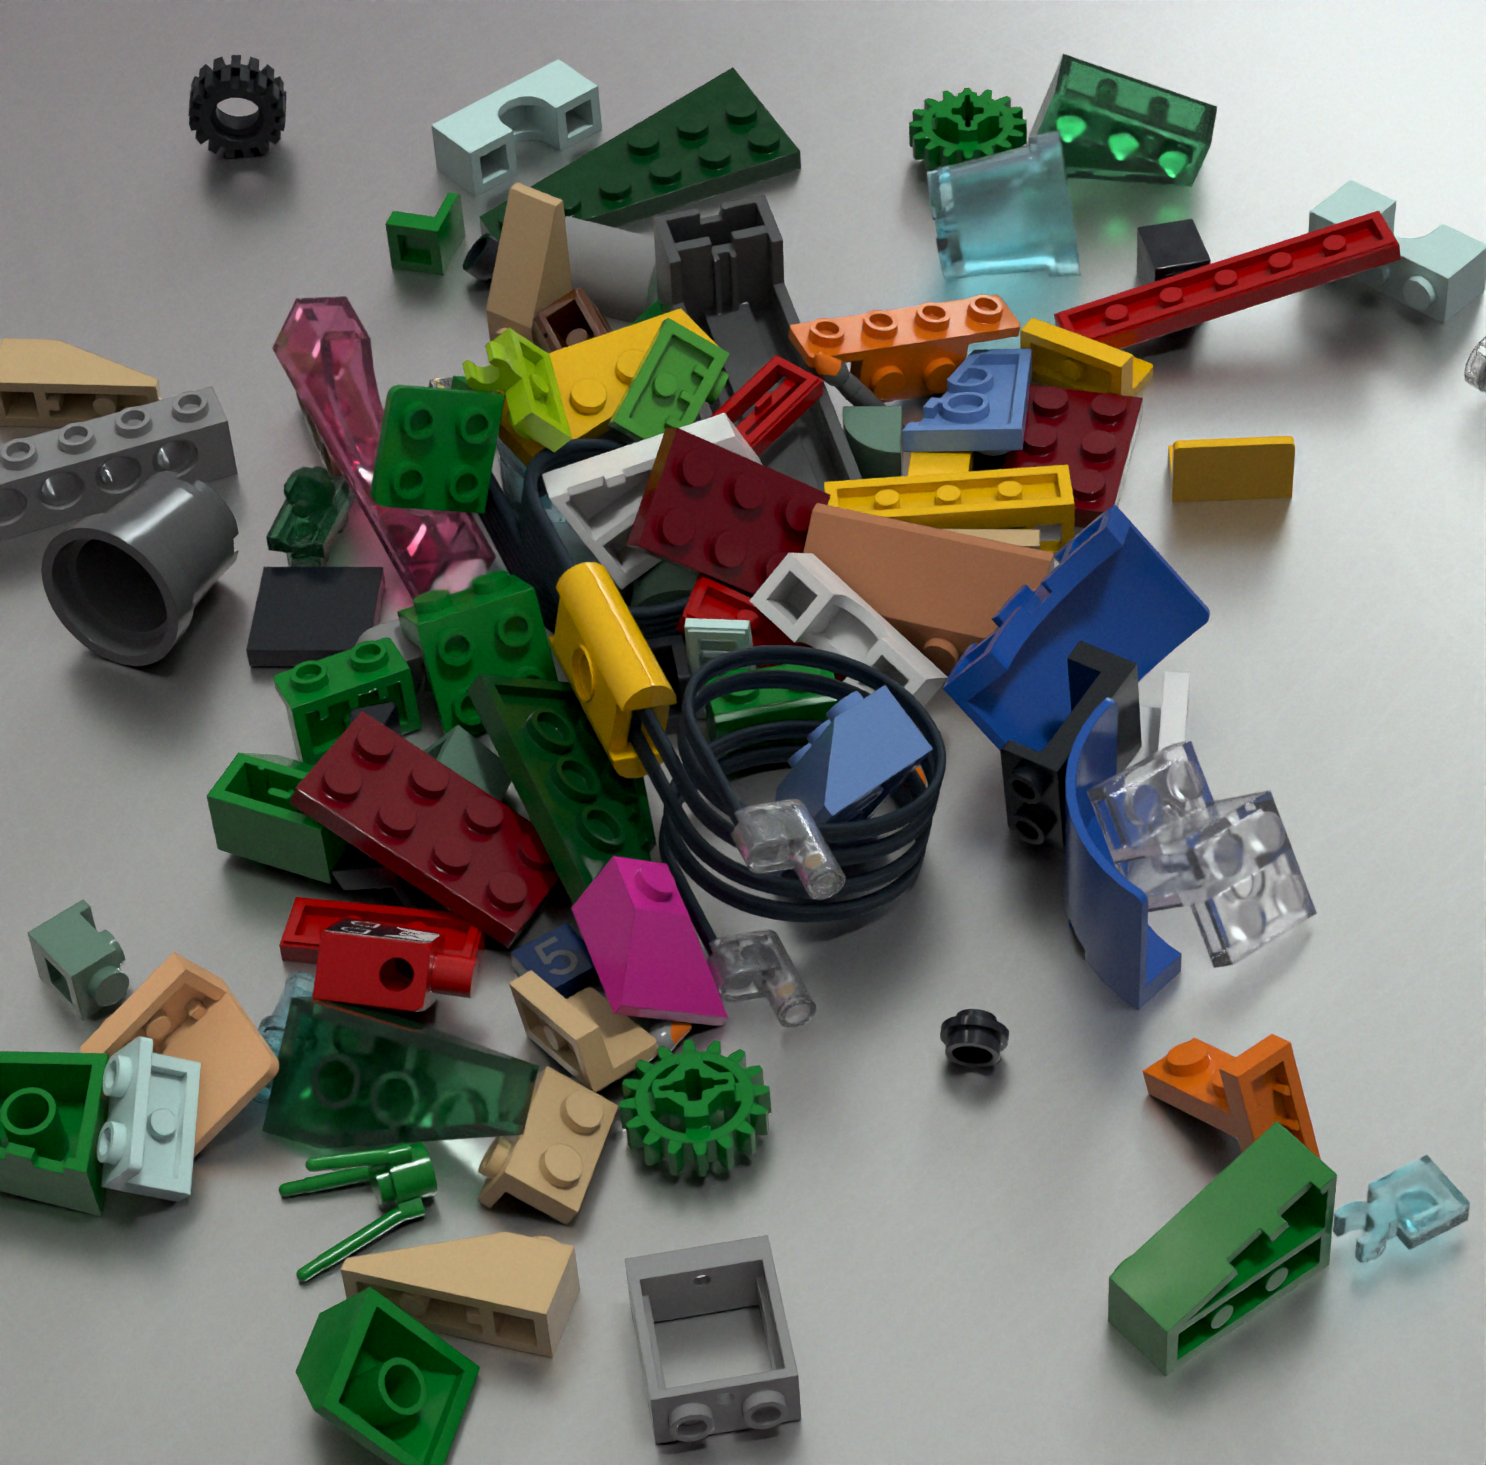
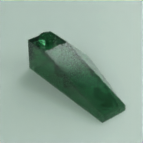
[262,996,539,1149]

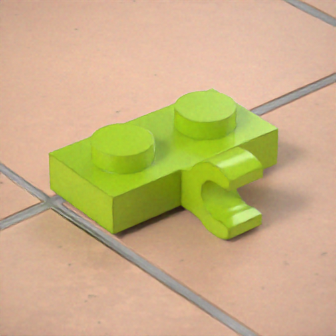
[462,328,572,453]

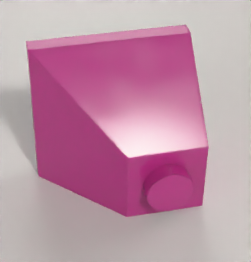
[571,856,728,1026]

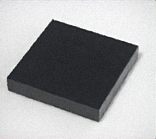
[246,567,385,666]

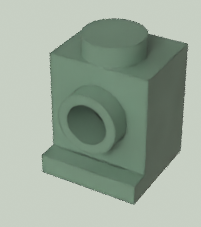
[27,899,129,1021]

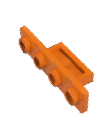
[788,294,1021,403]

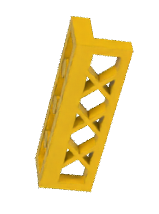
[824,465,1075,561]

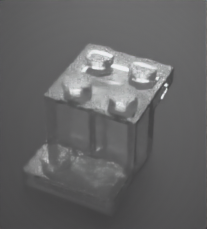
[1087,740,1317,968]

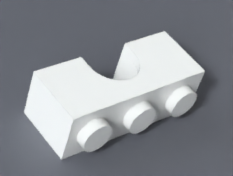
[749,553,948,720]

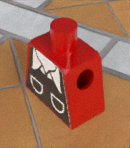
[312,917,478,1011]

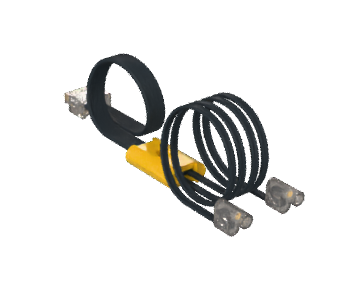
[429,377,946,1028]

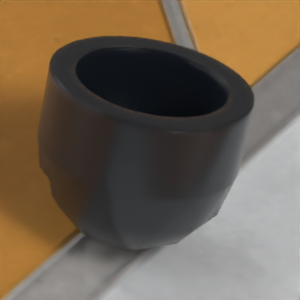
[463,233,499,283]

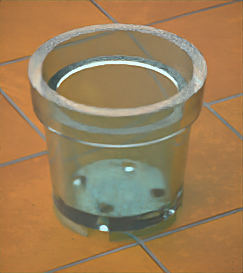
[927,130,1081,280]

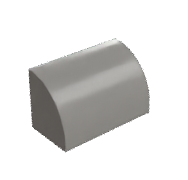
[565,216,658,323]

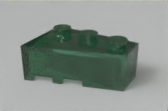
[1020,54,1217,187]

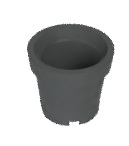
[41,471,239,666]

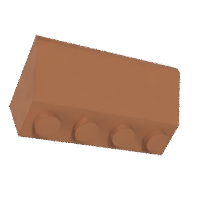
[803,503,1054,676]

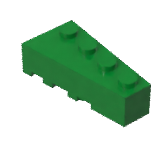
[0,1051,110,1217]

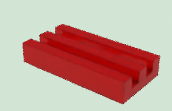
[709,355,823,457]

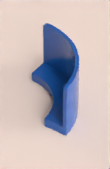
[943,504,1210,751]
[1064,697,1182,1010]

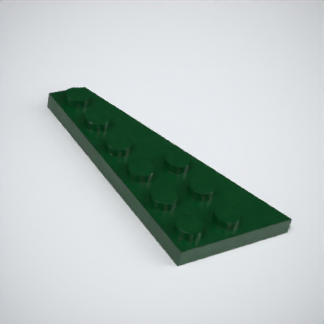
[479,67,801,241]
[467,674,657,905]

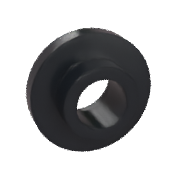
[940,1009,1009,1067]

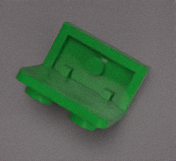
[370,376,505,513]
[397,571,558,735]

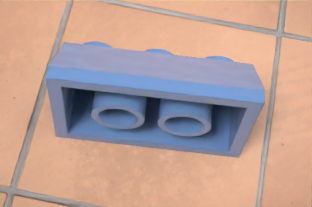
[766,685,933,877]

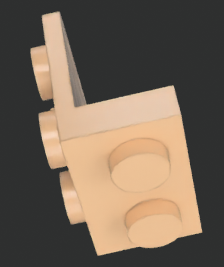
[79,952,279,1157]

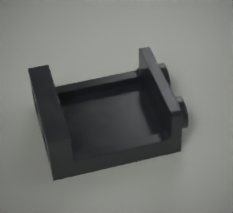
[1000,641,1142,853]

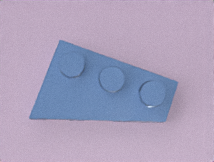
[902,348,1033,456]

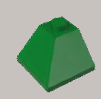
[295,1287,480,1465]

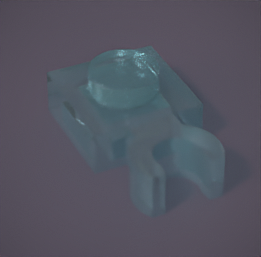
[1333,1155,1470,1263]

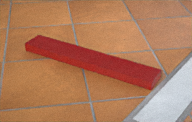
[1054,211,1401,349]

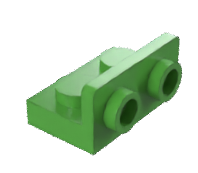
[608,318,730,442]

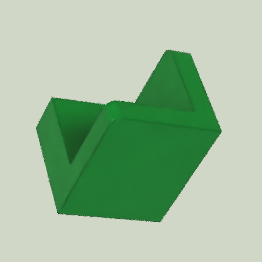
[385,193,466,276]

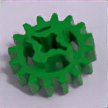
[909,88,1027,179]
[619,1039,772,1177]

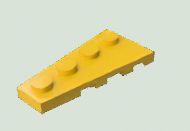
[496,308,719,467]

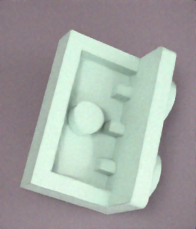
[97,1036,201,1202]

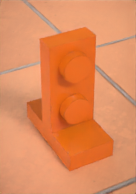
[1142,1034,1320,1159]

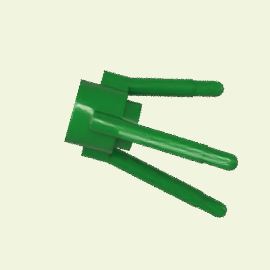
[279,1142,437,1282]

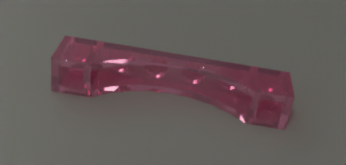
[272,296,496,600]

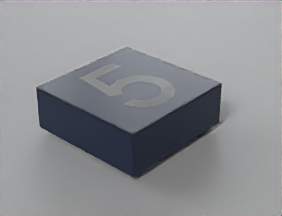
[511,923,600,999]

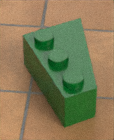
[1108,1121,1337,1377]

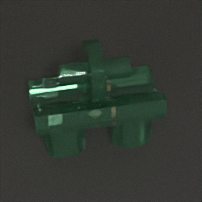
[266,466,361,567]

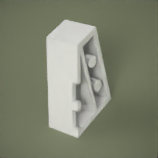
[542,413,762,589]

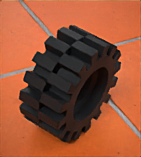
[188,55,286,159]

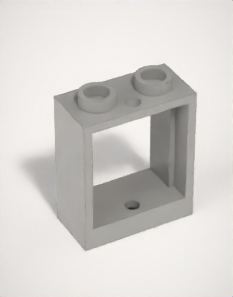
[625,1235,802,1444]

